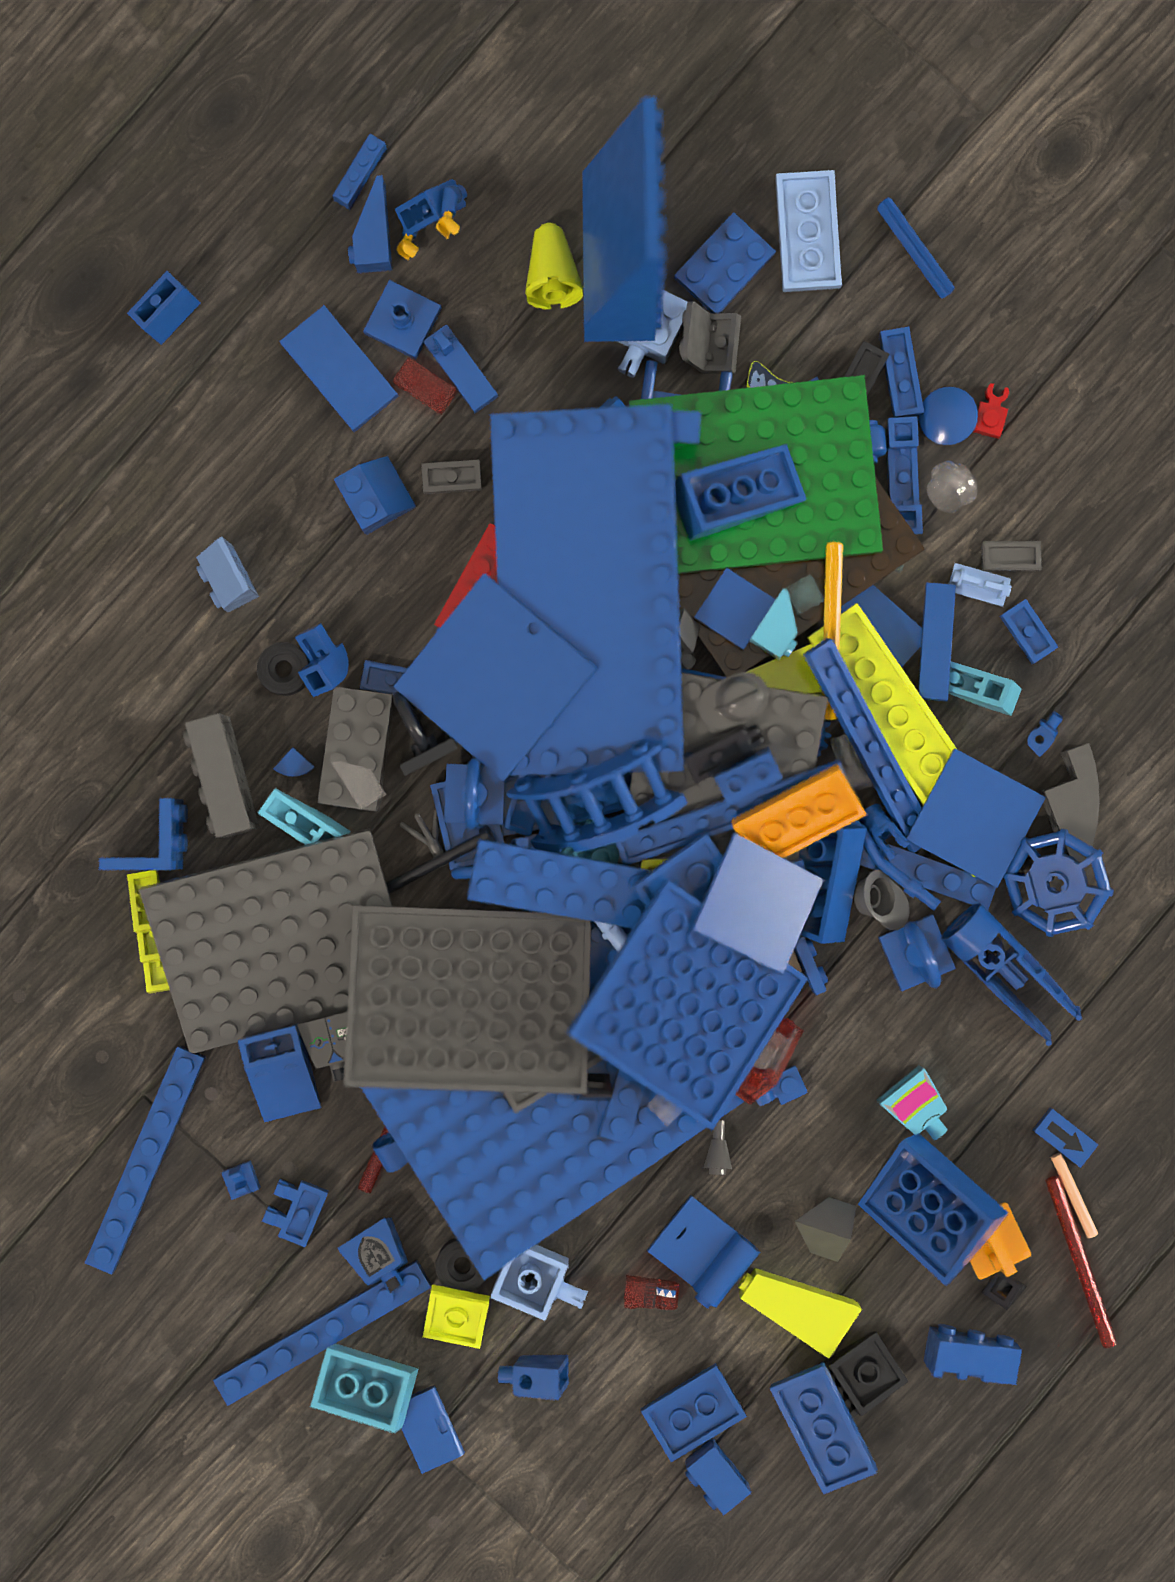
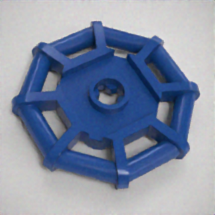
[1003,829,1113,937]

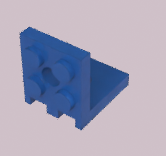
[99,798,188,870]

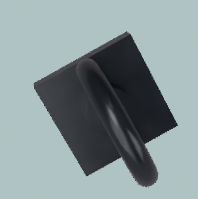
[393,691,458,776]

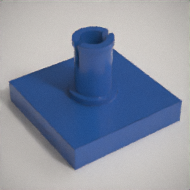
[363,280,442,359]

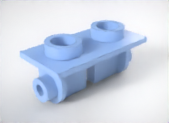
[949,563,1012,607]

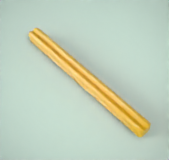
[822,542,843,720]

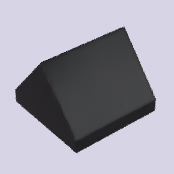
[579,1073,613,1101]

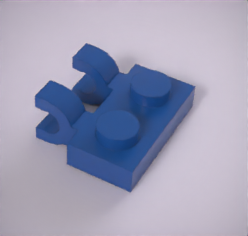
[262,1179,329,1247]

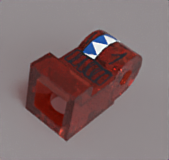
[624,1275,680,1310]

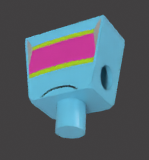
[876,1065,947,1140]

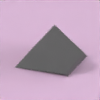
[795,1196,856,1262]

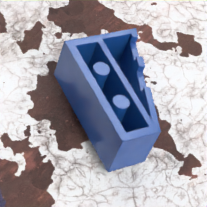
[924,1324,1022,1385]

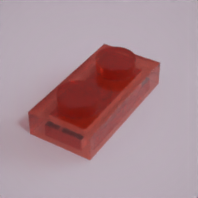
[393,357,457,415]

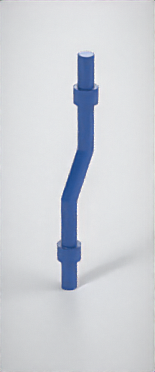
[852,820,941,911]

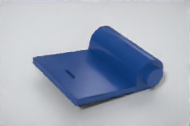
[647,1195,761,1308]

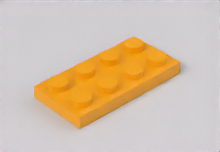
[731,764,866,858]

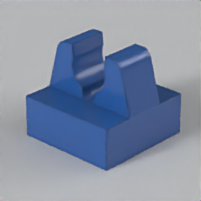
[221,1160,261,1200]

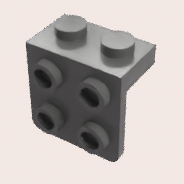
[679,302,741,374]

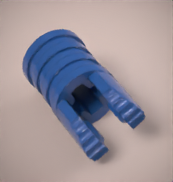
[858,804,910,860]

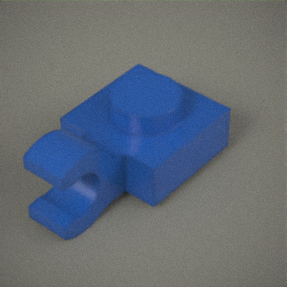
[753,1065,808,1106]

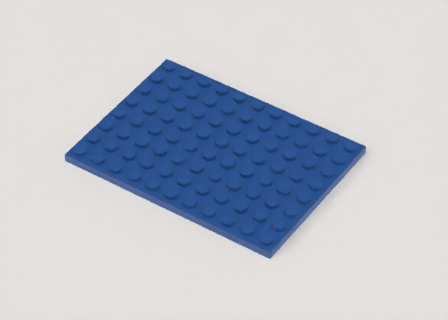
[361,921,753,1280]

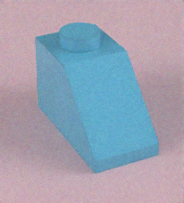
[750,588,798,660]

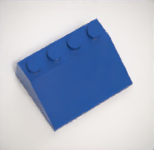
[858,1133,1008,1286]

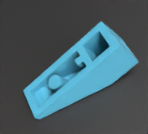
[948,661,1022,716]
[258,788,351,845]

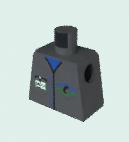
[297,1011,348,1081]

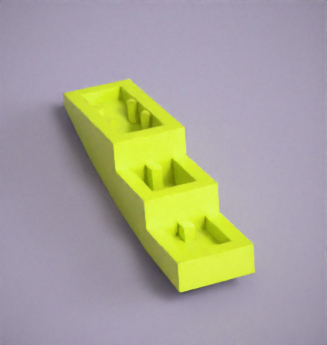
[127,870,170,994]

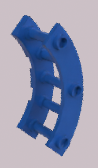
[506,740,688,853]

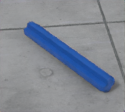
[877,198,954,299]

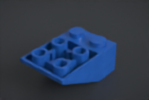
[238,1023,321,1123]

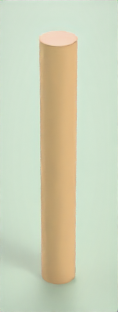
[1051,1153,1098,1238]

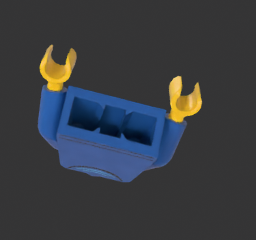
[395,179,467,260]

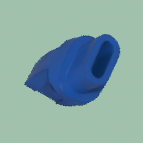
[1028,711,1063,757]

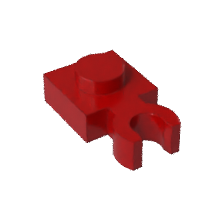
[973,383,1009,439]

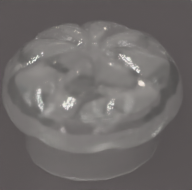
[927,460,979,513]

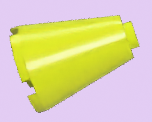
[525,223,583,309]

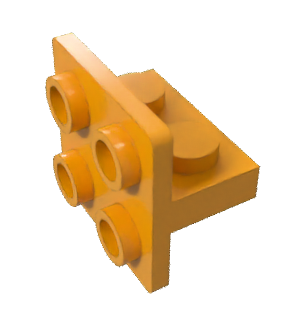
[970,1202,1031,1280]

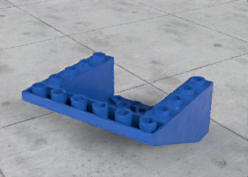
[583,97,666,342]

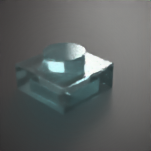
[784,574,825,615]

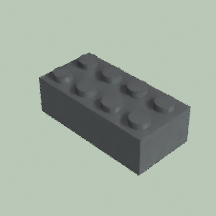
[318,687,395,812]
[183,713,260,838]

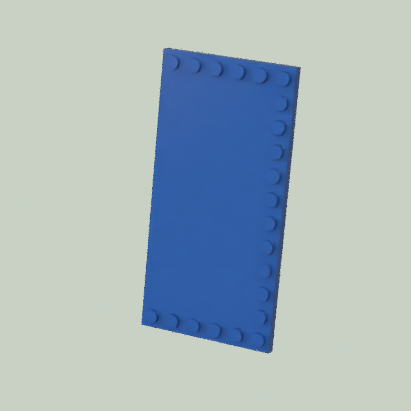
[490,404,685,776]

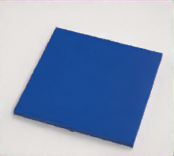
[394,573,597,782]

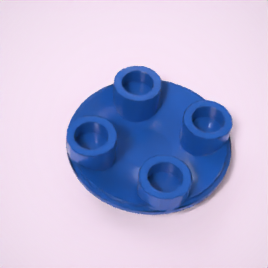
[919,387,978,445]

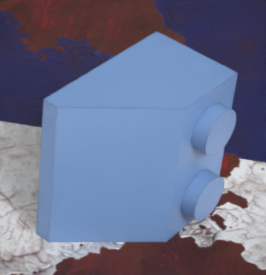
[196,537,259,612]

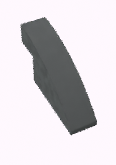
[1039,743,1100,863]

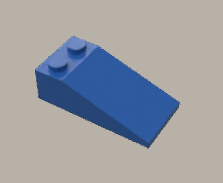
[675,444,807,540]

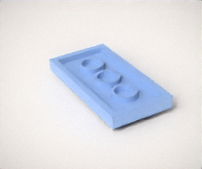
[775,170,842,292]

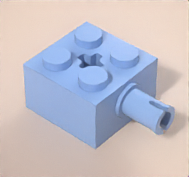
[617,291,688,377]
[490,1245,588,1321]

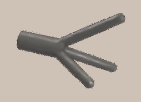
[399,809,448,867]

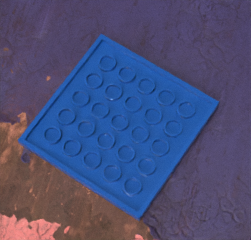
[566,879,808,1130]

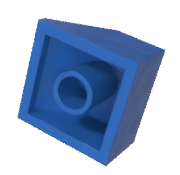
[334,456,416,535]

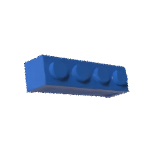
[332,134,387,210]

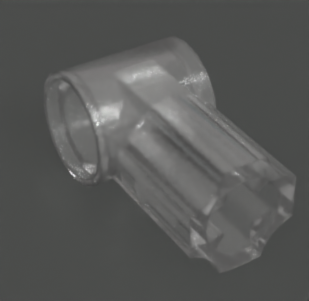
[830,735,872,792]

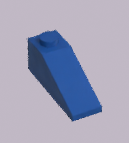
[348,175,392,273]

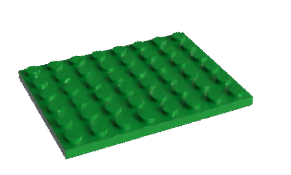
[629,375,883,574]

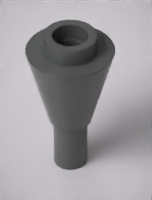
[703,1120,732,1175]

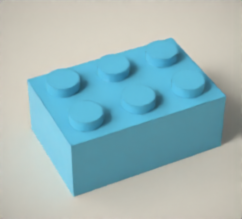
[311,1344,418,1433]

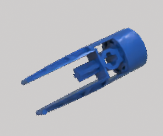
[941,902,1082,1046]

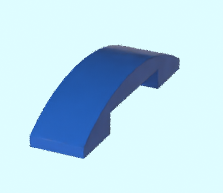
[887,417,923,535]

